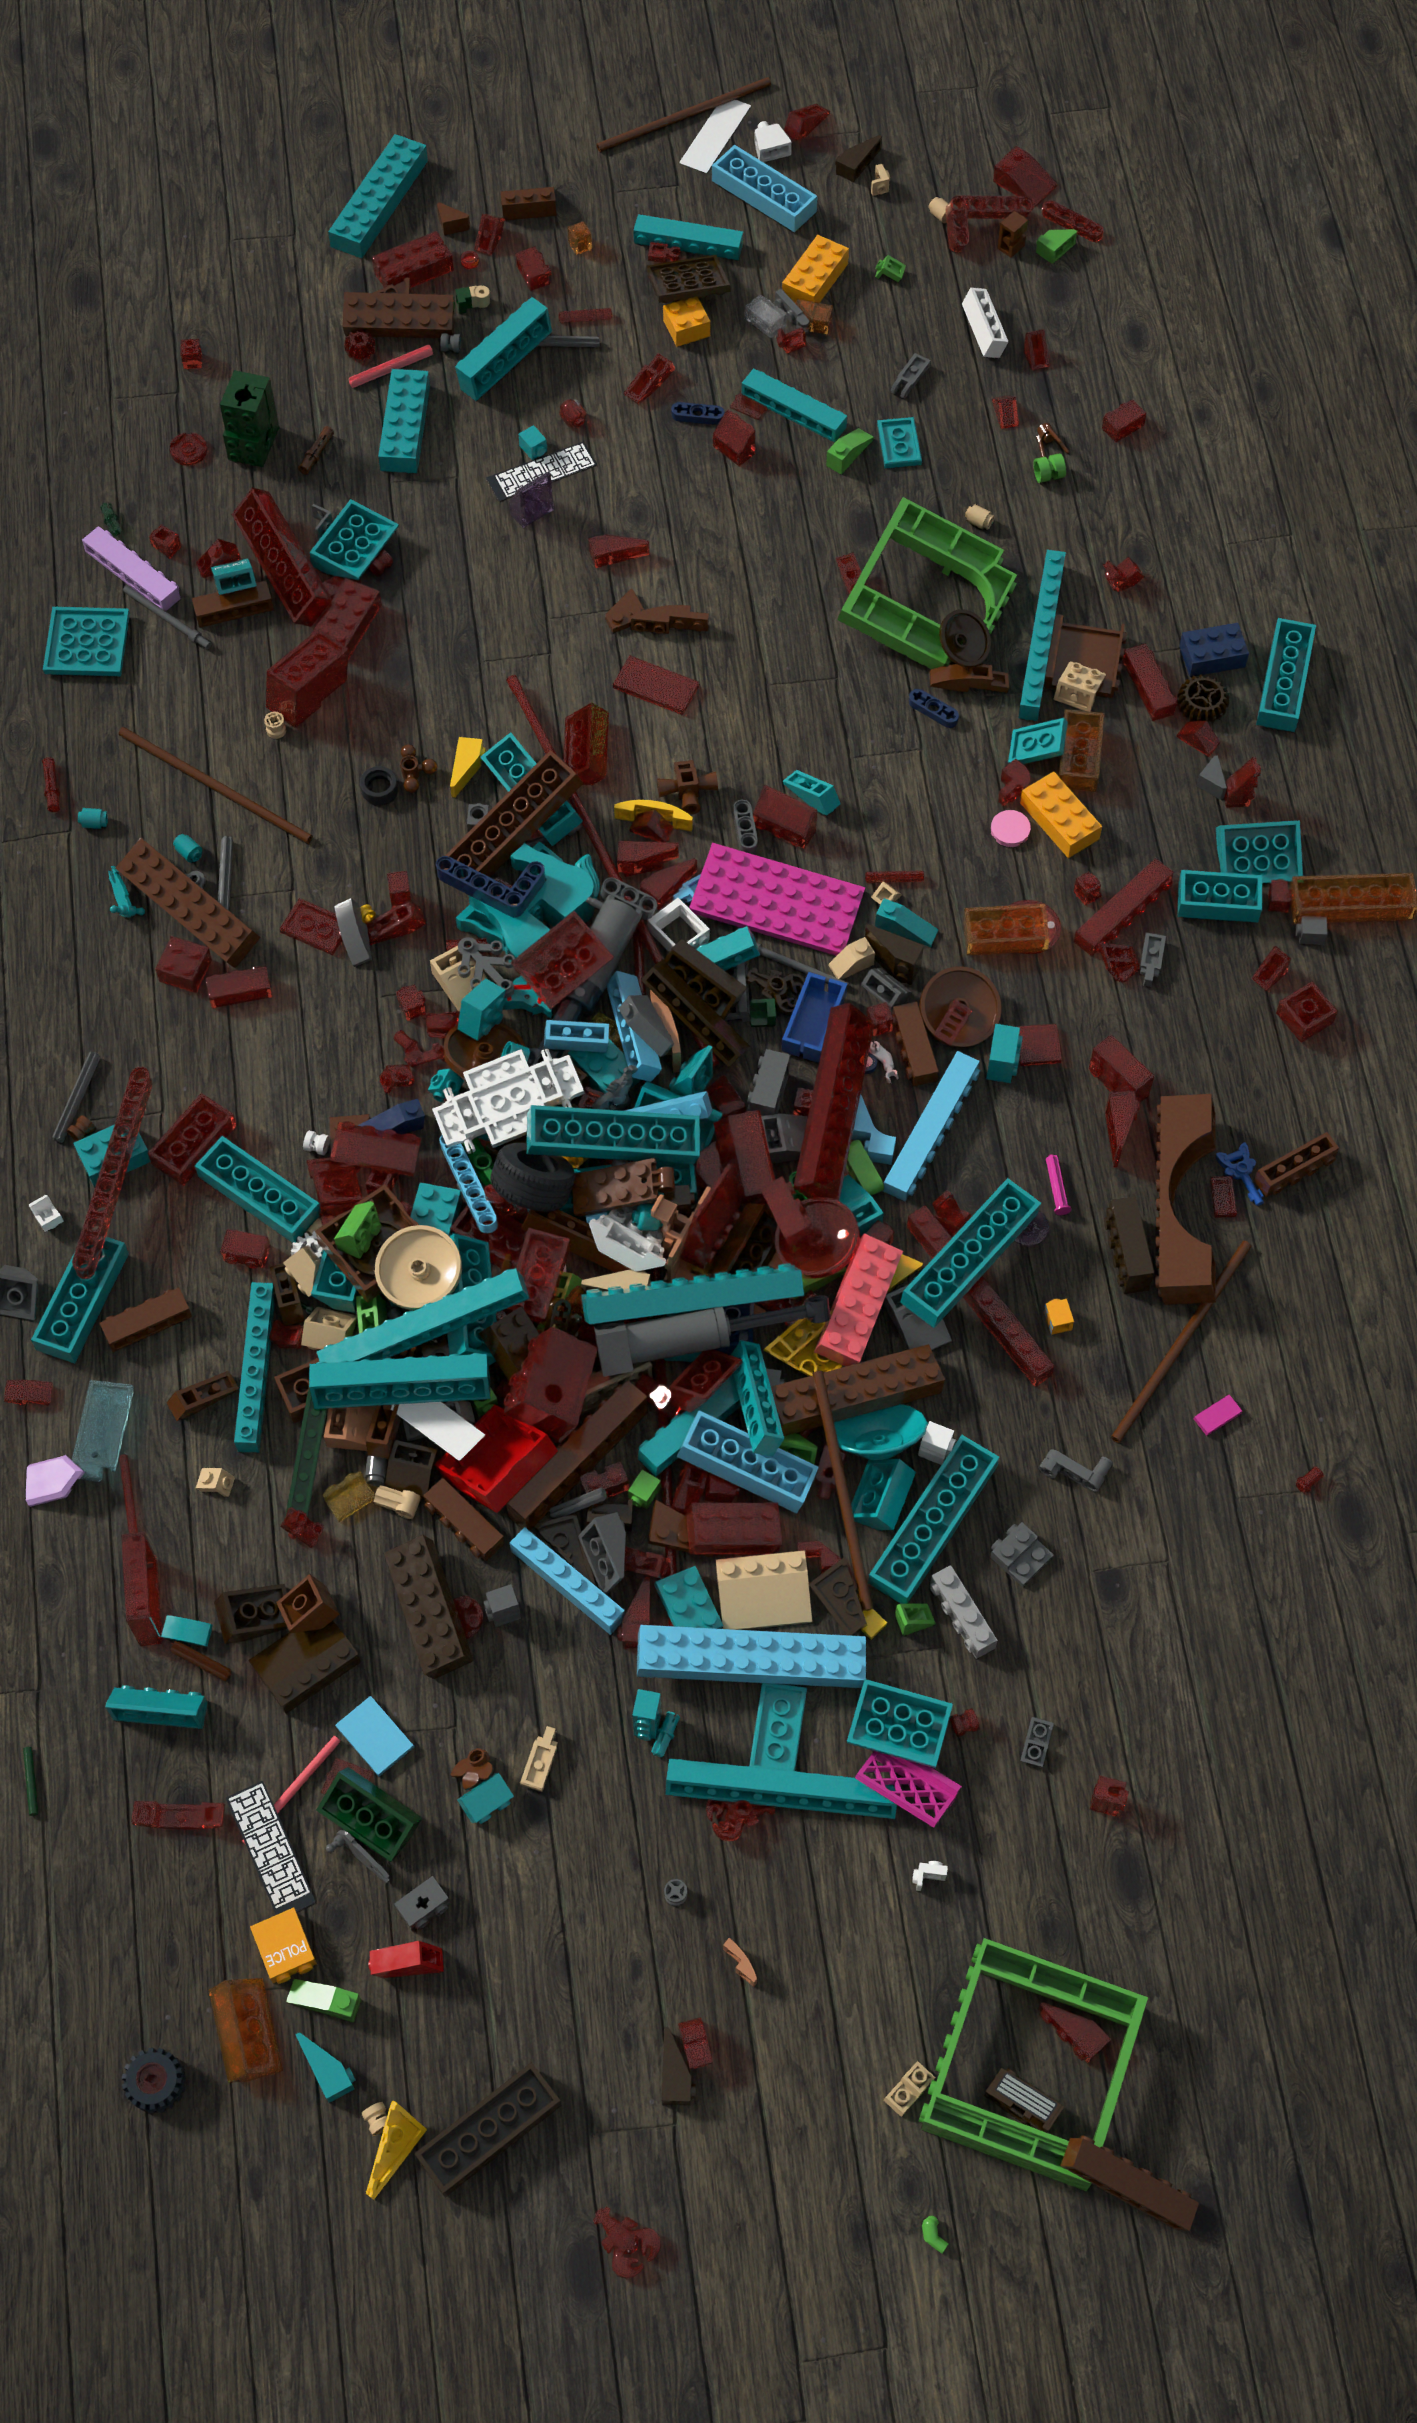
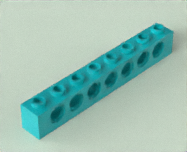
[234,1282,276,1453]

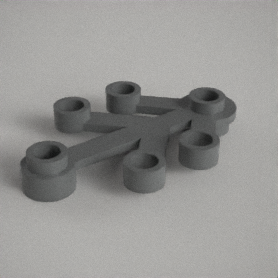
[458,937,515,998]

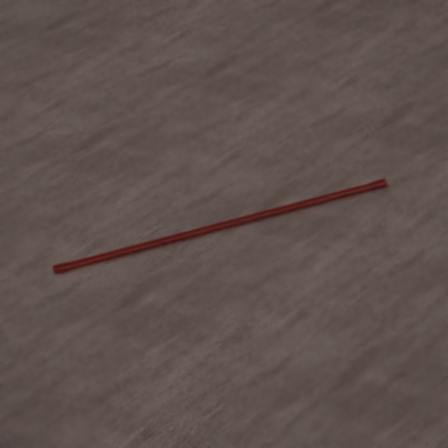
[506,675,719,1067]

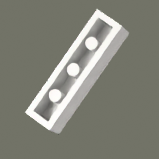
[962,288,1008,358]

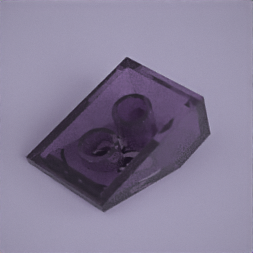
[509,471,554,528]

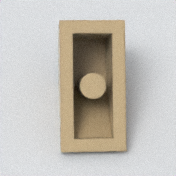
[829,937,875,980]

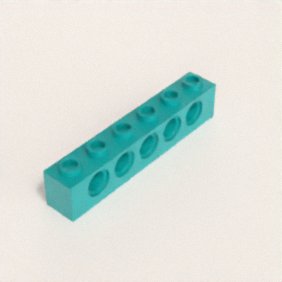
[729,1340,784,1457]

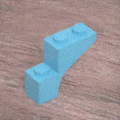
[843,1093,896,1165]

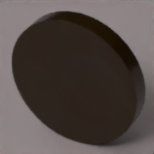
[347,1220,402,1278]

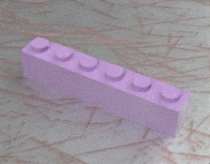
[82,526,181,611]

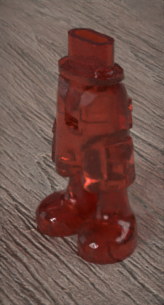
[484,1184,528,1221]

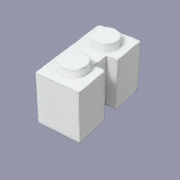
[918,1421,956,1465]

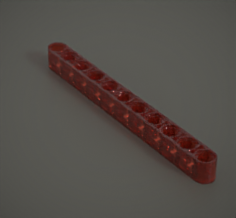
[72,1067,153,1279]

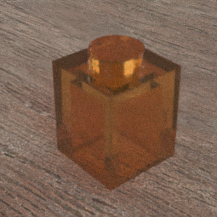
[567,221,592,255]

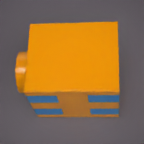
[1044,1299,1074,1335]

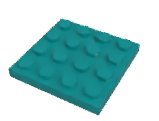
[43,607,130,676]

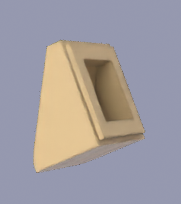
[871,881,902,905]

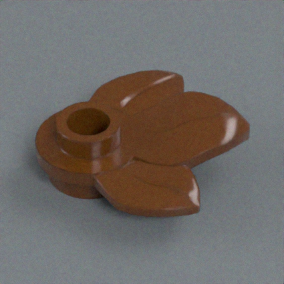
[450,1748,493,1790]

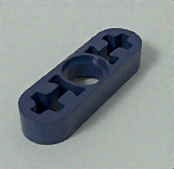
[671,402,725,425]
[909,689,959,728]

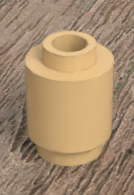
[928,197,955,223]
[965,504,995,530]

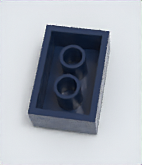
[1179,623,1249,677]

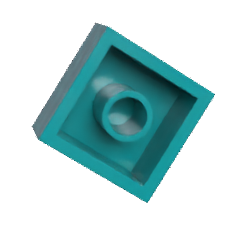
[458,978,506,1041]
[986,1024,1023,1083]

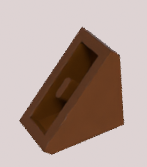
[437,202,470,236]

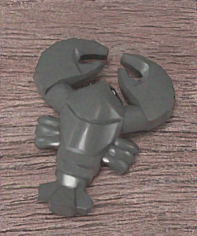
[592,1065,638,1111]

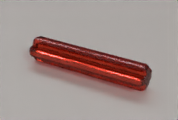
[558,308,612,323]
[865,871,924,883]

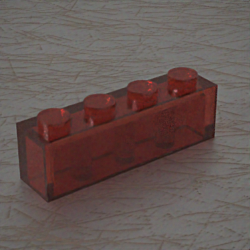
[1123,643,1177,721]

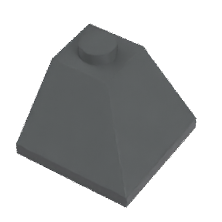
[0,1265,38,1320]

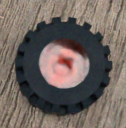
[122,2048,186,2113]

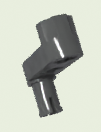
[1038,1449,1113,1492]

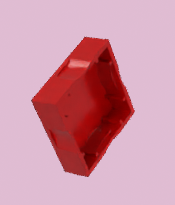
[434,1404,558,1513]

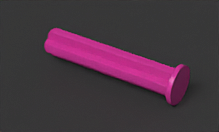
[1046,1155,1071,1215]

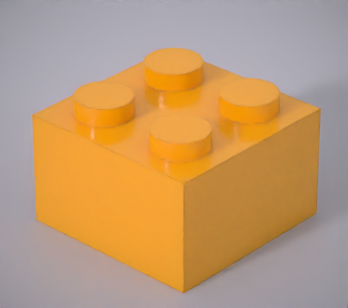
[663,297,710,347]

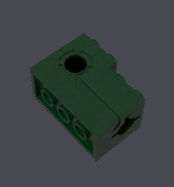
[220,370,280,467]

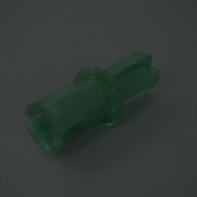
[100,503,121,537]

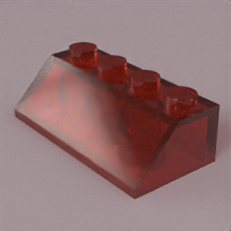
[563,702,609,785]
[713,1110,777,1204]
[330,1121,421,1176]

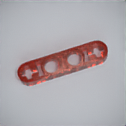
[1041,200,1104,242]

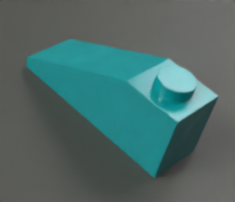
[783,770,841,816]
[875,898,939,947]
[295,2032,356,2103]

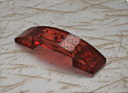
[131,1801,225,1830]

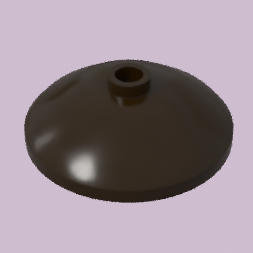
[939,609,991,667]

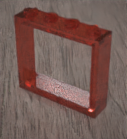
[121,1532,162,1646]

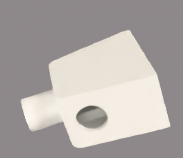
[755,121,792,162]

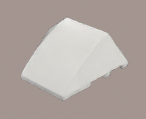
[589,1209,666,1272]

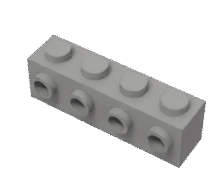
[929,1565,998,1659]

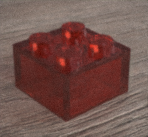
[155,936,212,993]
[1276,982,1338,1043]

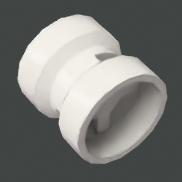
[303,1130,330,1155]

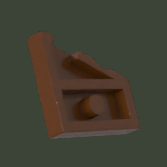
[605,589,644,633]

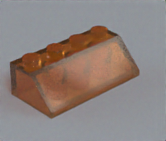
[208,1978,283,2083]

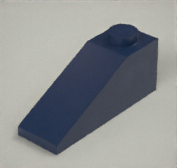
[358,1099,425,1145]

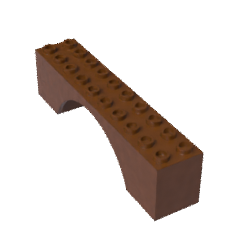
[1155,1094,1216,1305]

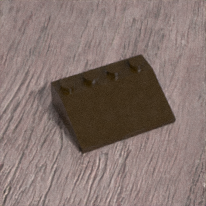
[248,1621,361,1714]

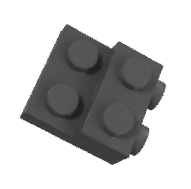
[990,1522,1054,1587]

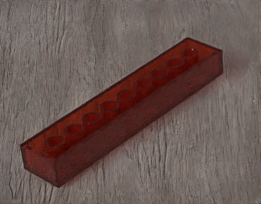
[793,1003,875,1207]

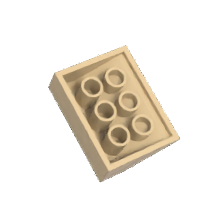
[716,1551,812,1630]

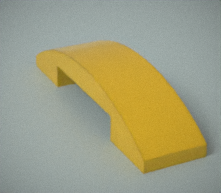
[614,800,693,831]

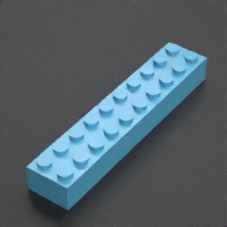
[637,1625,866,1688]

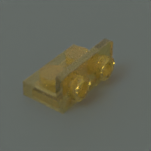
[323,1471,375,1522]

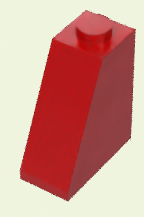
[368,1941,444,1978]

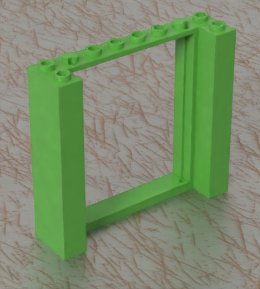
[919,1938,1148,2191]

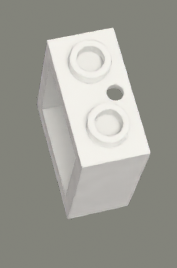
[647,898,710,952]

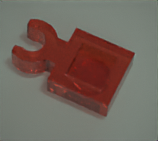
[648,242,680,263]

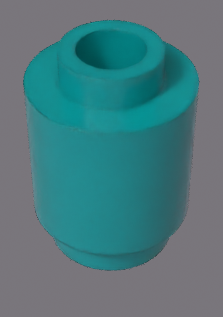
[78,808,108,829]
[173,834,203,863]

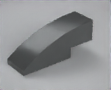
[334,899,372,967]

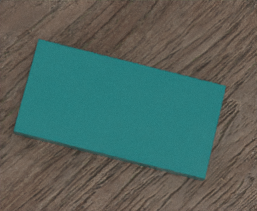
[749,1683,807,1771]

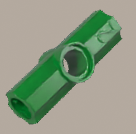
[461,1137,498,1195]

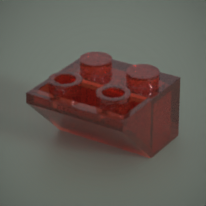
[713,409,755,467]

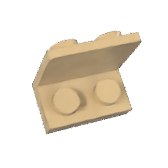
[1054,662,1106,712]

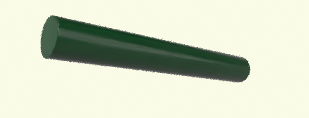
[23,1747,38,1816]

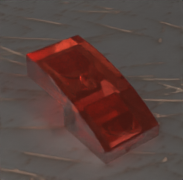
[4,1380,53,1405]

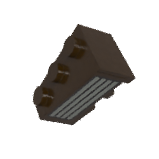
[984,2068,1065,2133]

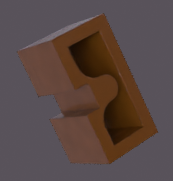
[997,211,1028,258]

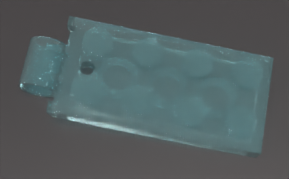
[72,1380,134,1482]

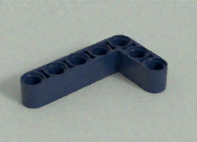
[436,856,546,918]

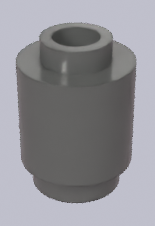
[365,1456,389,1486]

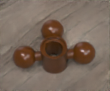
[400,744,437,793]

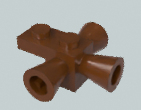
[657,760,718,815]

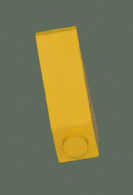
[450,737,486,798]

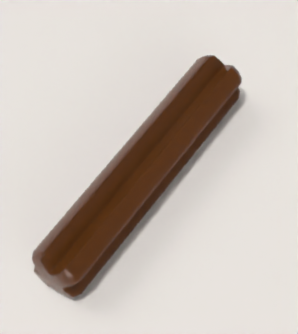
[170,1641,232,1681]

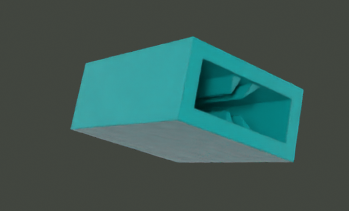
[211,558,257,595]

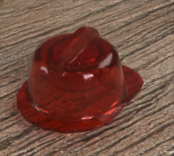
[421,1011,460,1038]

